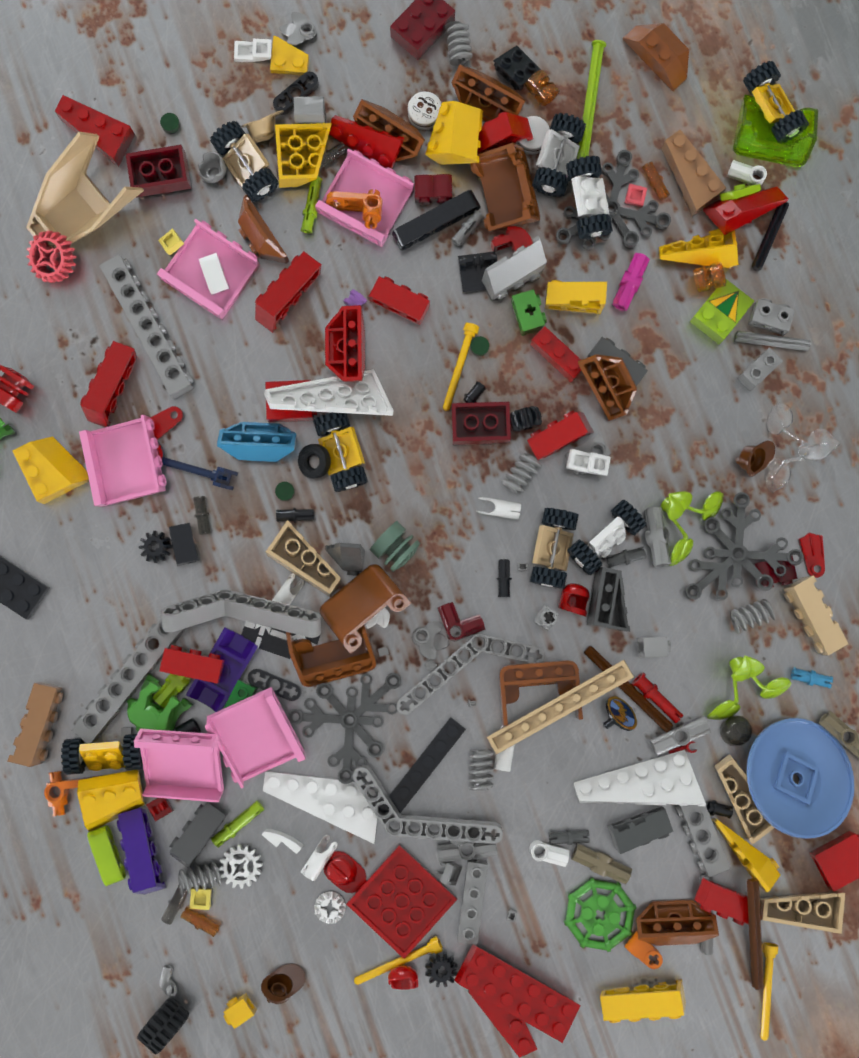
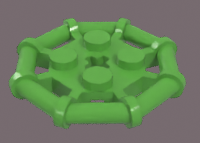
[564,878,637,952]

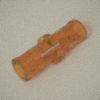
[642,161,670,200]
[180,907,221,937]

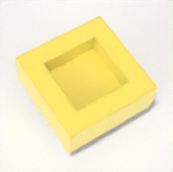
[158,228,184,255]
[189,887,212,910]

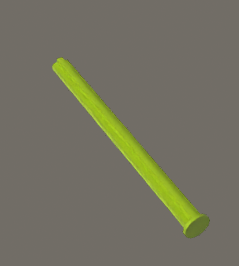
[577,40,606,159]

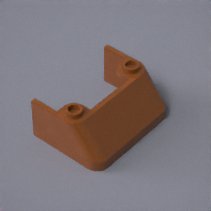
[286,623,376,687]
[499,660,583,726]

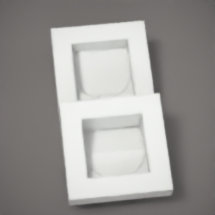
[234,38,272,62]
[199,253,230,295]
[566,449,611,476]
[262,829,303,854]

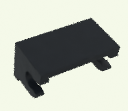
[169,523,198,566]

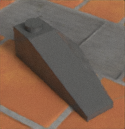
[325,543,365,576]

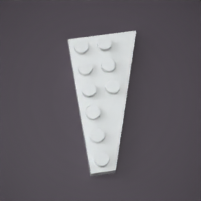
[573,750,706,807]
[263,771,378,844]

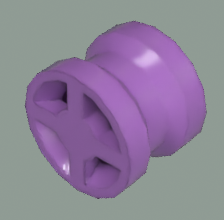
[343,289,367,306]

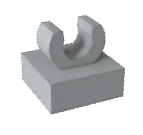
[436,862,462,885]

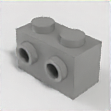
[748,298,795,336]

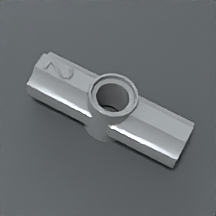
[644,507,671,567]
[534,605,559,631]
[650,717,711,756]

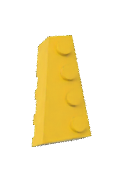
[600,979,686,1023]

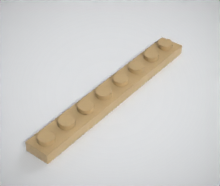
[487,660,634,755]

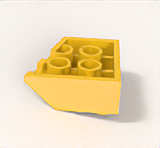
[425,101,483,165]
[275,123,332,188]
[12,436,89,504]
[77,769,145,832]

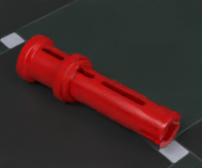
[631,672,684,724]

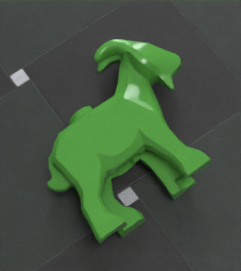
[127,674,193,732]

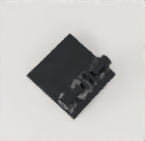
[494,46,542,91]
[458,251,497,293]

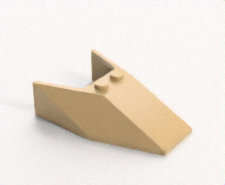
[26,132,144,248]

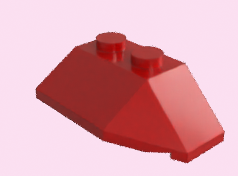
[325,305,365,382]

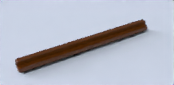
[584,646,673,732]
[747,878,764,990]

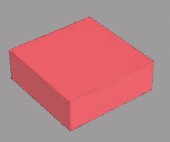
[624,183,647,208]

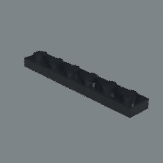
[379,717,466,822]

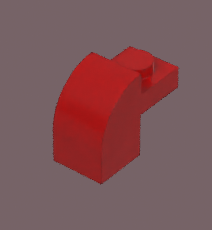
[491,226,533,253]

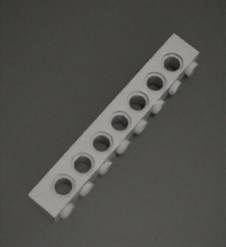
[99,255,194,399]
[71,615,187,744]

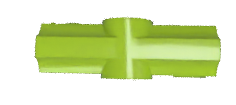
[152,674,191,708]

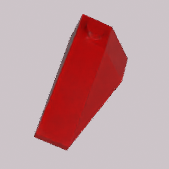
[703,186,789,235]

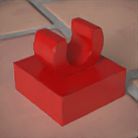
[146,798,174,822]

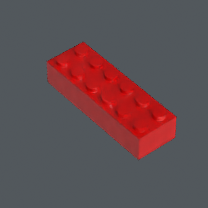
[454,945,581,1043]

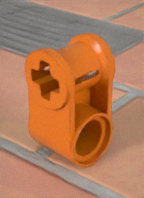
[624,931,663,969]

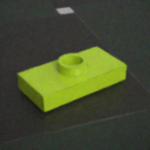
[720,183,761,201]

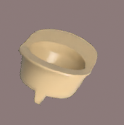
[241,110,284,143]

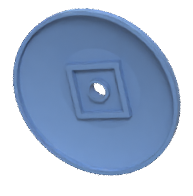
[747,718,854,839]

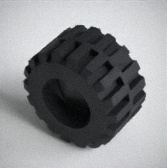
[137,997,189,1055]

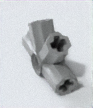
[437,819,497,862]

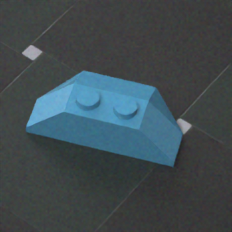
[217,422,296,462]

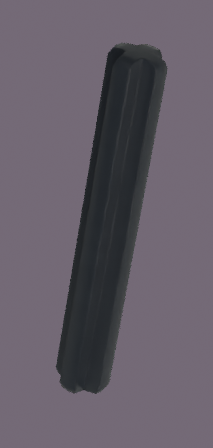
[752,202,789,270]

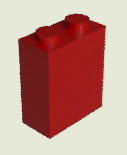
[265,380,317,423]
[809,831,859,892]

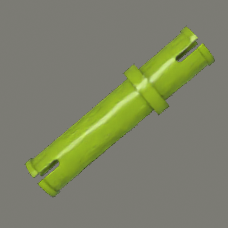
[301,177,322,234]
[211,800,265,848]

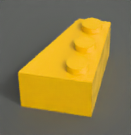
[544,280,607,314]

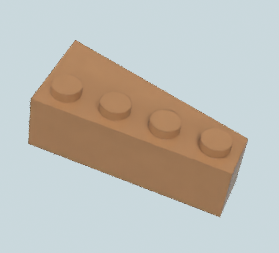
[661,129,726,217]
[7,682,63,767]

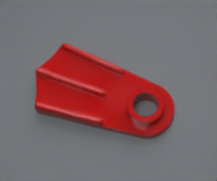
[150,406,183,440]
[798,533,825,578]

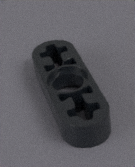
[273,71,319,115]
[248,669,302,701]

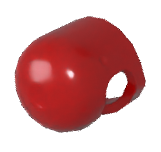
[558,583,590,617]

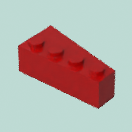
[55,95,135,167]
[255,251,322,333]
[80,341,137,427]

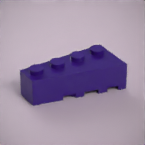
[117,808,167,895]

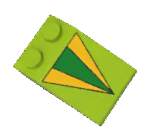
[690,278,754,345]

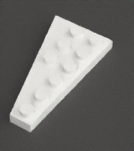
[264,369,394,416]

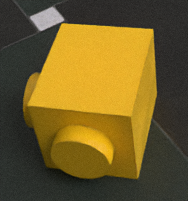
[223,993,257,1029]

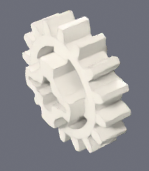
[219,844,263,889]

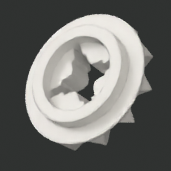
[314,891,346,924]

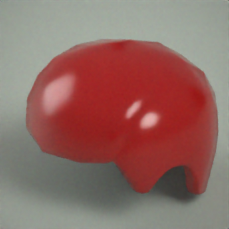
[388,965,418,990]

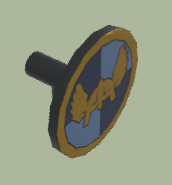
[603,696,637,731]

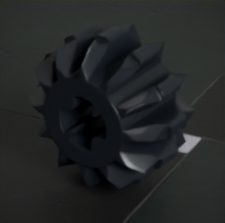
[510,406,542,432]
[139,530,172,563]
[425,952,458,987]

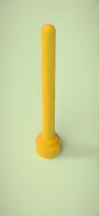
[443,322,480,411]
[354,936,443,985]
[761,942,778,1041]

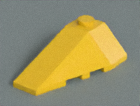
[659,229,739,268]
[711,818,781,892]

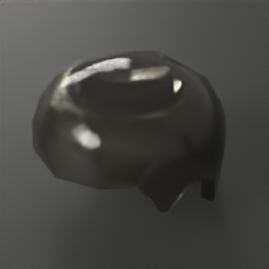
[720,716,752,746]

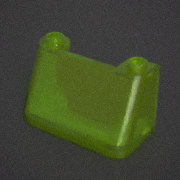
[733,94,818,167]

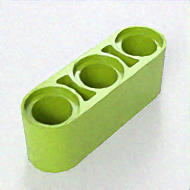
[87,825,126,886]

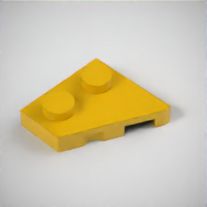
[270,36,309,75]

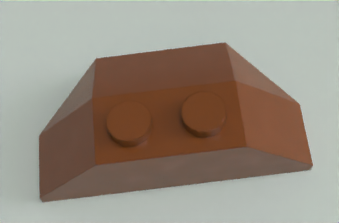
[623,23,689,91]
[451,64,526,121]
[353,99,425,162]
[238,195,289,264]
[578,354,637,421]
[636,900,719,946]

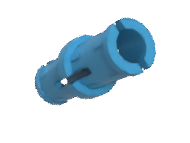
[791,667,833,689]

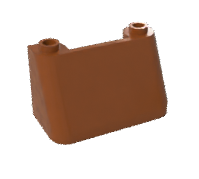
[470,143,540,232]
[320,564,411,654]

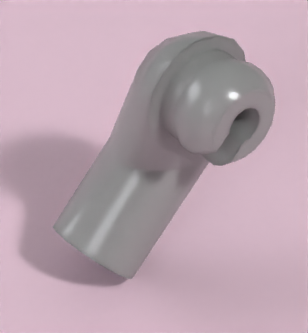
[159,966,177,997]

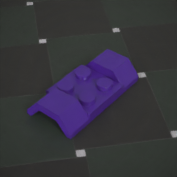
[186,627,258,712]

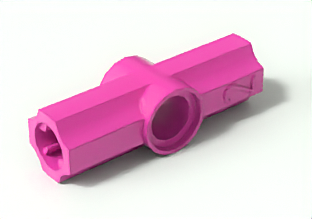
[612,253,650,311]

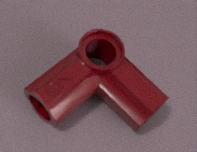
[437,602,486,642]

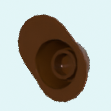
[735,440,775,477]
[261,964,306,1004]

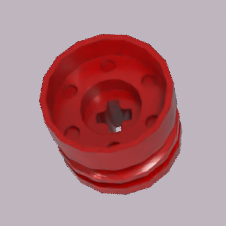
[0,365,35,413]

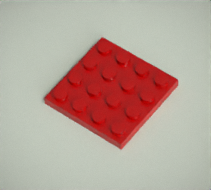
[346,844,457,959]

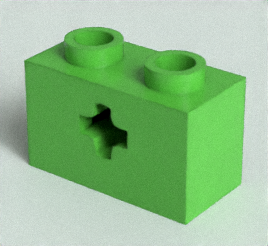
[511,289,547,336]

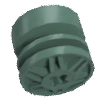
[369,521,421,572]

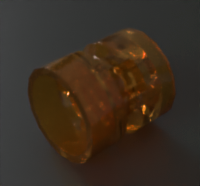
[525,70,560,107]
[693,262,726,293]

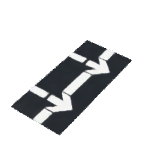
[241,621,320,660]

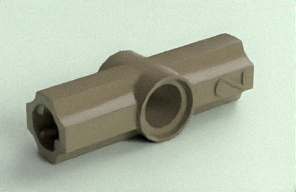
[818,711,859,759]
[571,843,632,885]

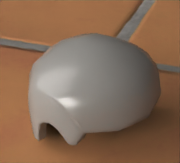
[198,151,226,183]

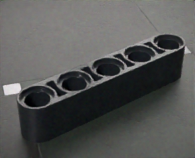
[391,190,481,250]

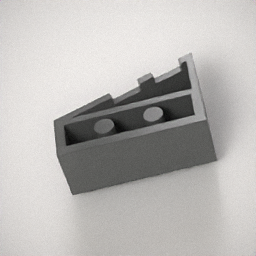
[587,567,630,632]
[169,802,226,868]
[607,806,673,854]

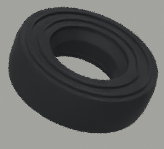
[298,444,331,478]

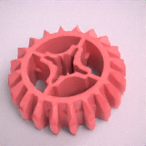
[26,231,77,283]

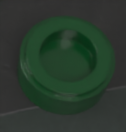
[160,113,180,133]
[470,336,489,356]
[275,482,295,501]

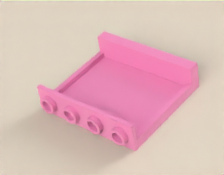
[315,149,414,247]
[157,219,260,320]
[79,415,167,507]
[205,687,306,789]
[134,729,224,803]

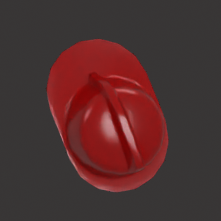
[323,851,366,893]

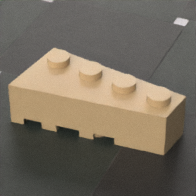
[266,520,341,598]
[714,754,775,845]

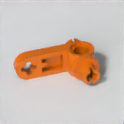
[326,189,383,229]
[44,771,103,816]

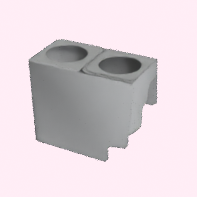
[294,96,326,124]

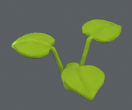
[661,491,724,566]
[706,656,792,720]

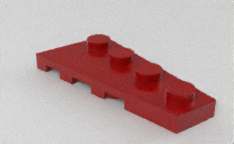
[329,115,405,169]
[468,990,537,1058]

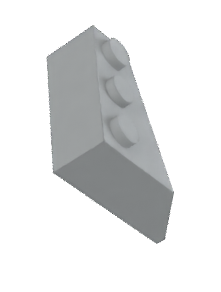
[482,236,547,300]

